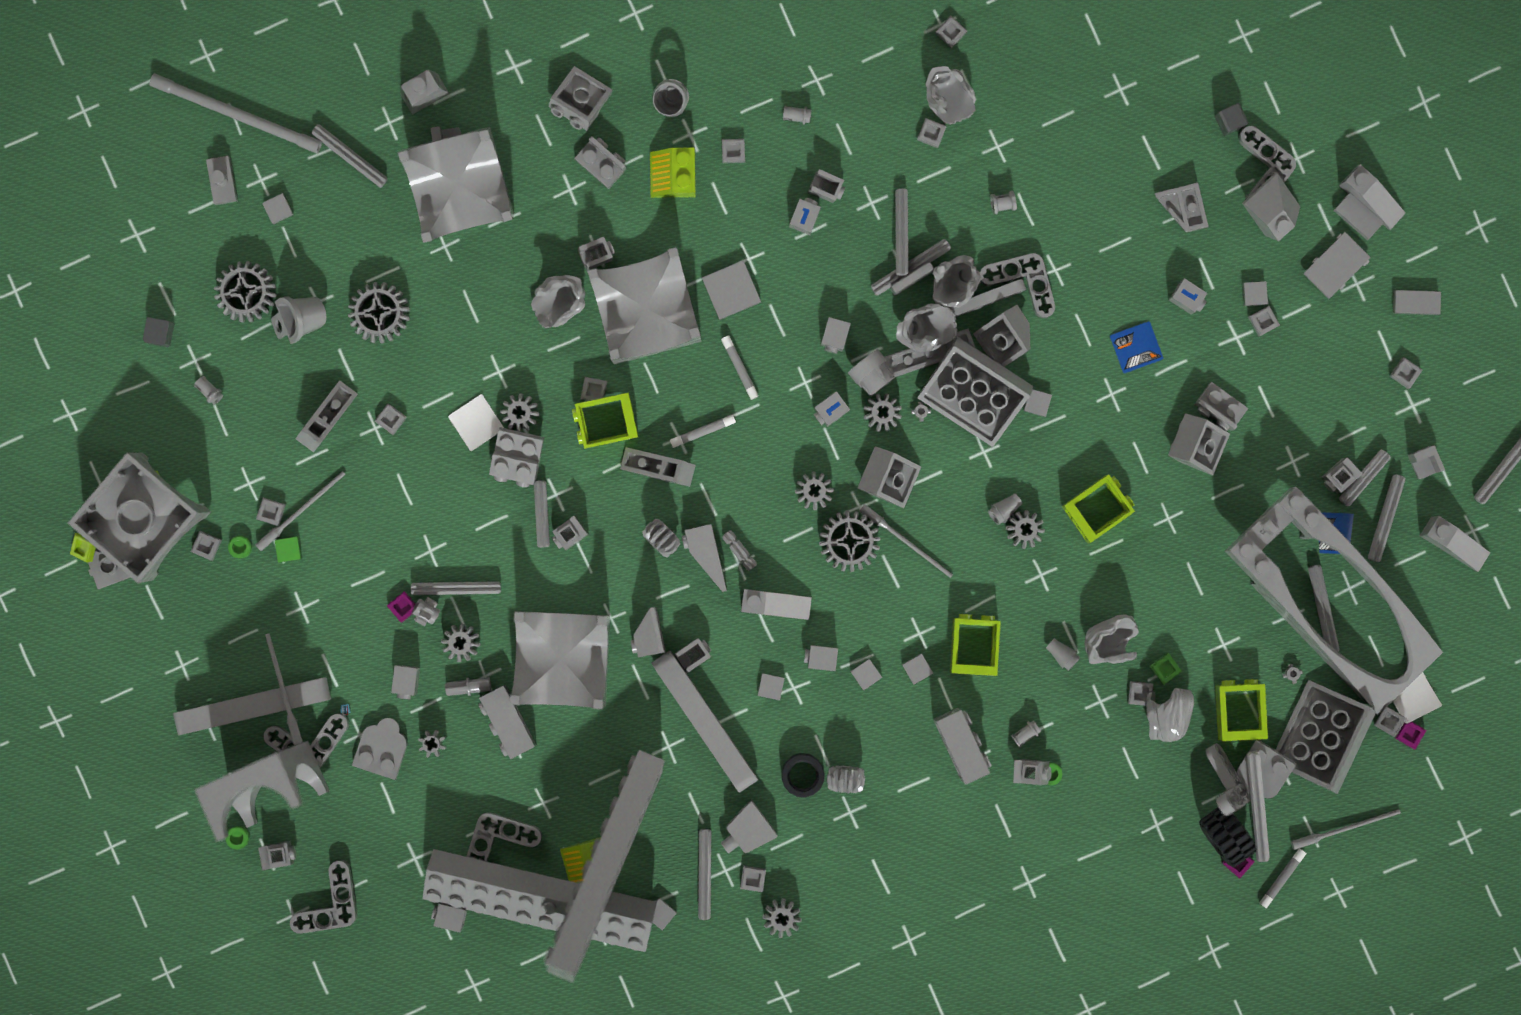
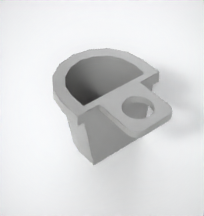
[271,296,326,344]

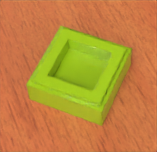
[70,533,96,563]

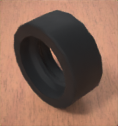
[781,753,825,798]

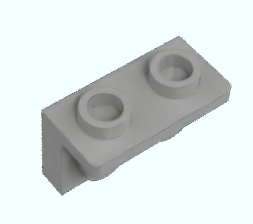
[574,136,626,190]
[1194,382,1248,431]

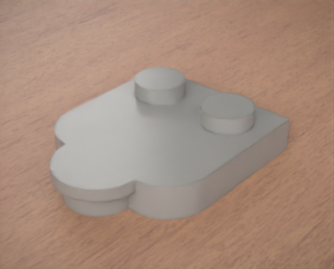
[352,718,408,780]
[1237,739,1297,801]

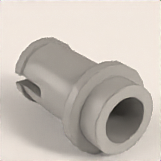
[783,106,812,125]
[194,376,223,405]
[1011,720,1041,747]

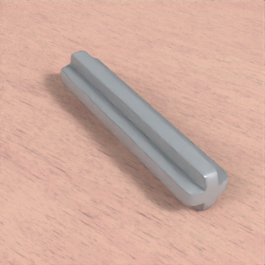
[1339,450,1391,506]
[534,480,550,548]

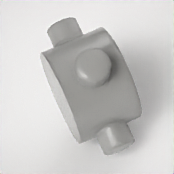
[911,402,931,422]
[1282,664,1303,684]

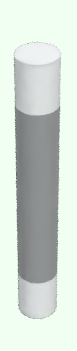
[721,335,759,400]
[670,414,736,448]
[1259,848,1307,909]

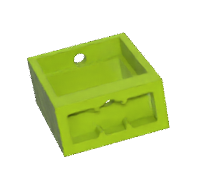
[572,392,638,449]
[1061,474,1135,543]
[950,614,1001,676]
[1215,679,1268,741]

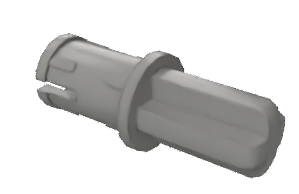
[445,677,491,696]

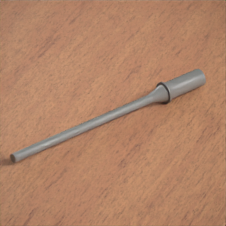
[255,471,345,551]
[859,504,953,578]
[265,633,303,745]
[1291,809,1401,850]

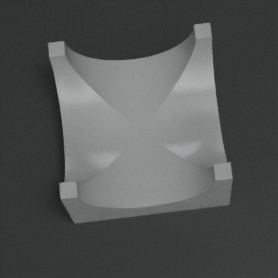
[398,127,514,243]
[588,247,701,365]
[68,453,211,583]
[510,611,610,709]
[195,741,330,842]

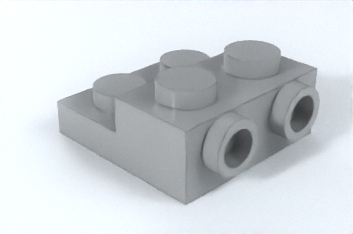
[549,66,612,131]
[489,427,544,487]

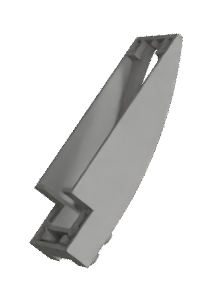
[1225,487,1443,715]

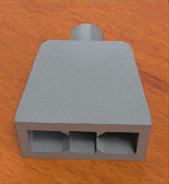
[400,70,449,115]
[721,800,778,854]

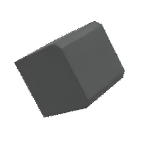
[1214,103,1249,136]
[143,317,175,347]

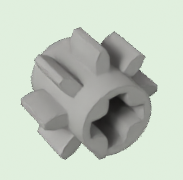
[412,597,440,626]
[418,730,447,758]

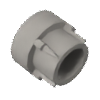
[848,349,895,396]

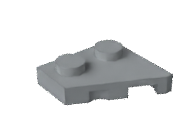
[1155,183,1208,233]

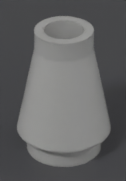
[988,494,1022,525]
[1046,638,1080,671]

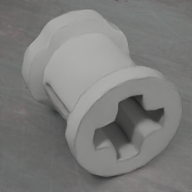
[990,191,1017,214]

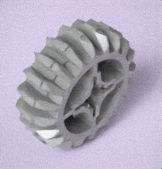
[214,261,276,323]
[348,282,410,343]
[819,511,881,572]

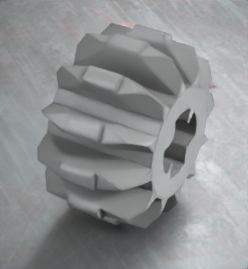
[500,394,539,432]
[864,394,902,432]
[795,472,834,510]
[1005,510,1045,549]
[642,519,680,557]
[441,623,481,662]
[827,765,865,793]
[763,898,801,938]

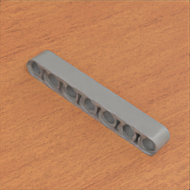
[651,650,758,793]
[173,677,331,735]

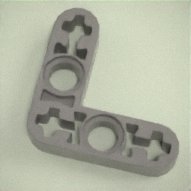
[1238,126,1296,199]
[980,253,1055,318]
[264,714,349,768]
[1206,743,1250,815]
[467,812,542,862]
[290,860,357,933]

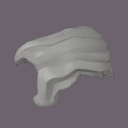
[926,66,976,125]
[933,255,981,308]
[531,275,585,328]
[896,303,957,352]
[1084,614,1139,664]
[1146,688,1194,742]

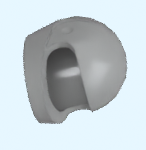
[652,79,689,117]

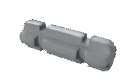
[722,530,757,571]

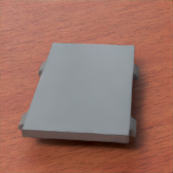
[1303,232,1371,299]
[88,548,131,589]

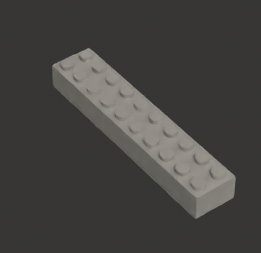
[545,750,665,983]
[423,849,657,952]

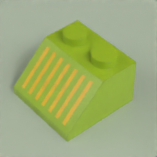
[650,147,696,198]
[560,837,601,883]

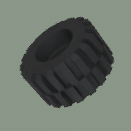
[1199,807,1257,868]

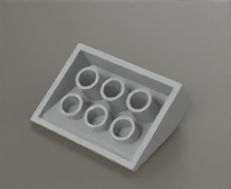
[917,337,1033,447]
[1276,680,1376,794]

